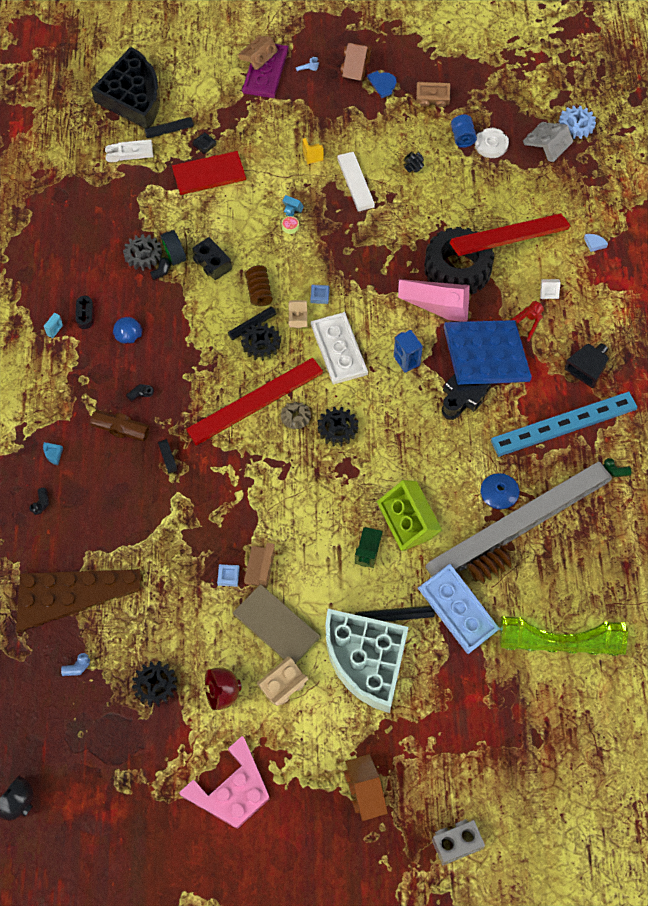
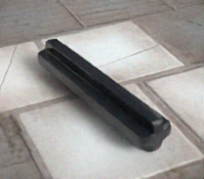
[145,117,194,138]
[228,307,276,340]

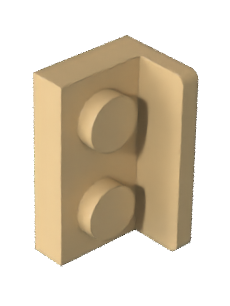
[257,656,309,706]

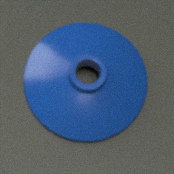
[480,473,519,509]

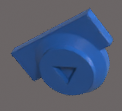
[367,71,396,98]

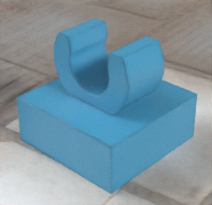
[283,195,304,216]

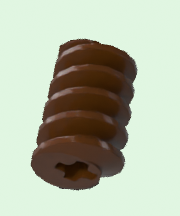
[245,265,273,307]
[467,545,512,584]

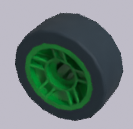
[160,230,186,266]

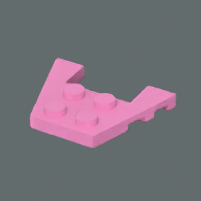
[179,736,270,829]

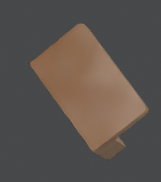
[244,543,275,588]

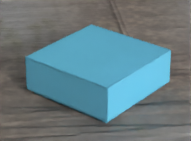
[44,313,63,338]

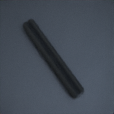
[354,605,435,622]

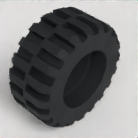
[424,227,494,295]

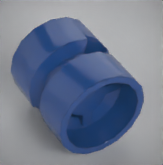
[451,114,477,148]

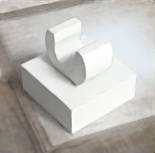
[540,279,560,299]

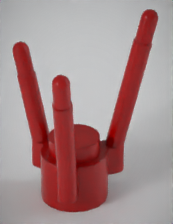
[511,301,544,342]

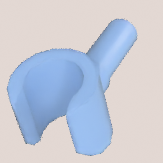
[296,57,319,71]

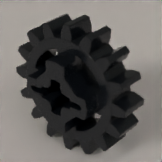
[241,322,281,361]
[317,407,358,447]
[132,661,178,707]

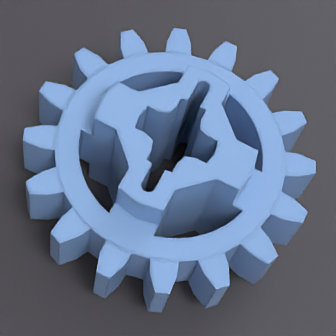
[559,106,596,139]

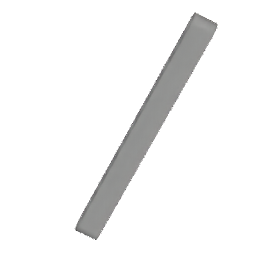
[425,462,612,577]

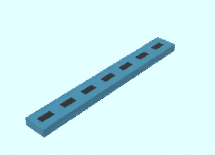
[491,392,637,457]

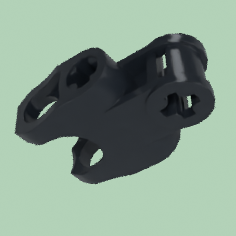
[442,374,492,420]

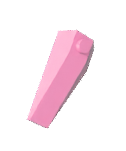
[398,279,470,322]

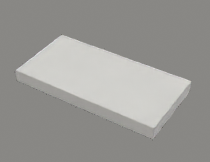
[311,312,368,385]

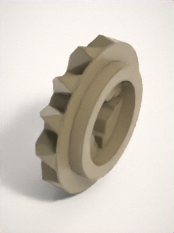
[281,401,311,429]

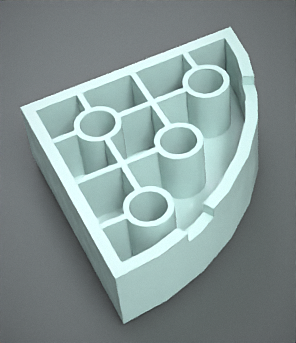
[325,609,408,713]

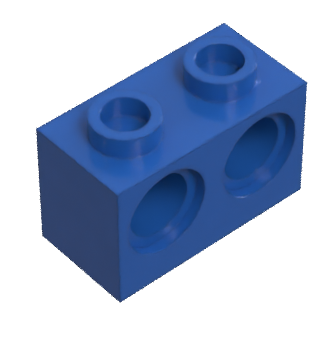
[393,330,423,373]

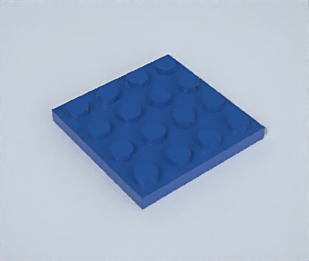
[443,320,532,385]

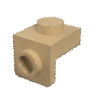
[289,300,307,328]

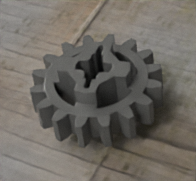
[123,234,162,271]

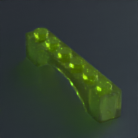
[499,616,629,656]

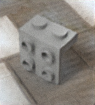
[523,122,573,162]

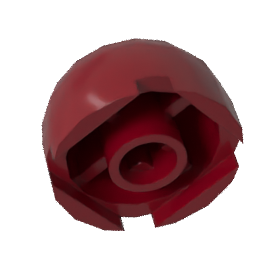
[205,667,242,711]

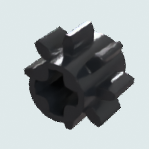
[403,151,424,173]

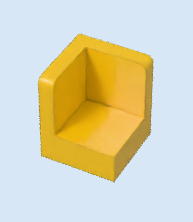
[302,138,324,164]

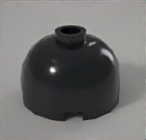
[0,775,34,821]

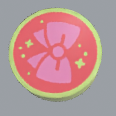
[282,216,299,234]

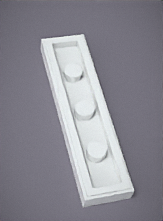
[337,152,375,212]

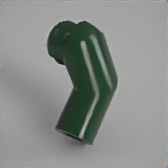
[603,458,632,477]

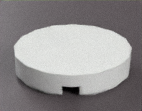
[475,128,509,158]

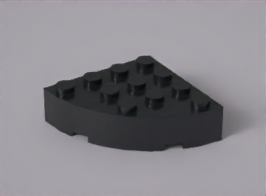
[91,46,160,128]

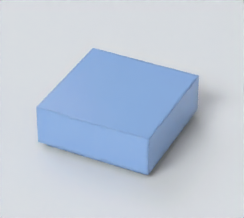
[217,564,239,587]

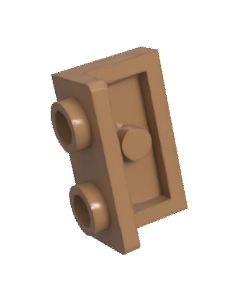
[416,82,450,107]

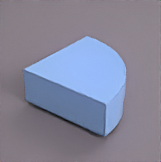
[584,234,608,252]

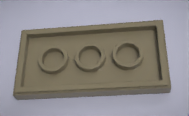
[233,584,320,664]

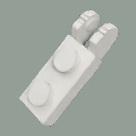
[105,140,153,162]

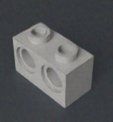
[432,819,485,866]

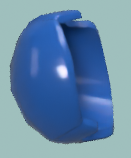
[113,316,142,344]

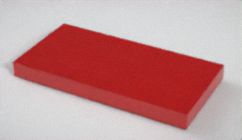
[172,151,246,195]

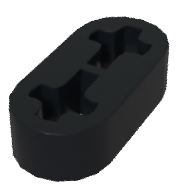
[76,296,94,329]
[158,439,178,474]

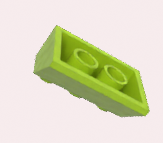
[376,480,442,551]

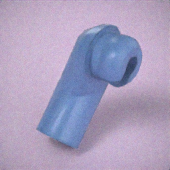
[61,653,90,676]

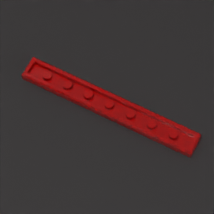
[449,213,571,256]
[186,357,323,446]

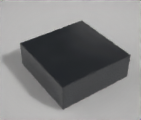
[192,132,216,154]

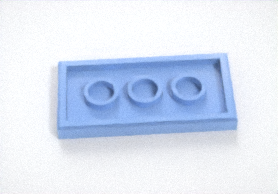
[418,564,500,654]

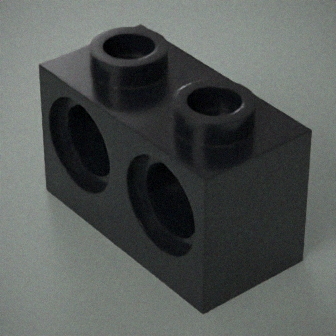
[192,237,232,280]

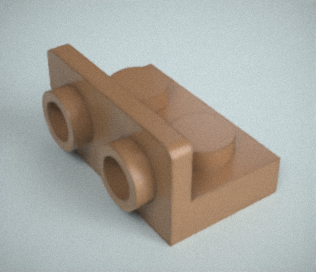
[238,36,277,70]

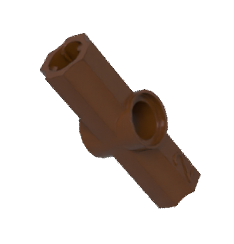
[90,410,150,442]

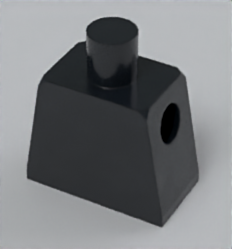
[564,343,609,389]

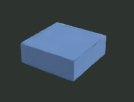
[310,285,329,304]

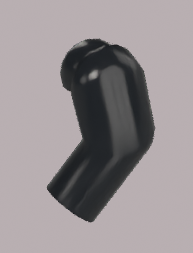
[150,257,171,280]
[126,384,154,402]
[29,487,49,515]

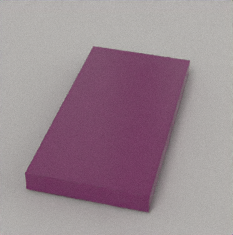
[242,44,289,98]

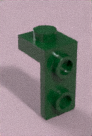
[354,527,382,568]

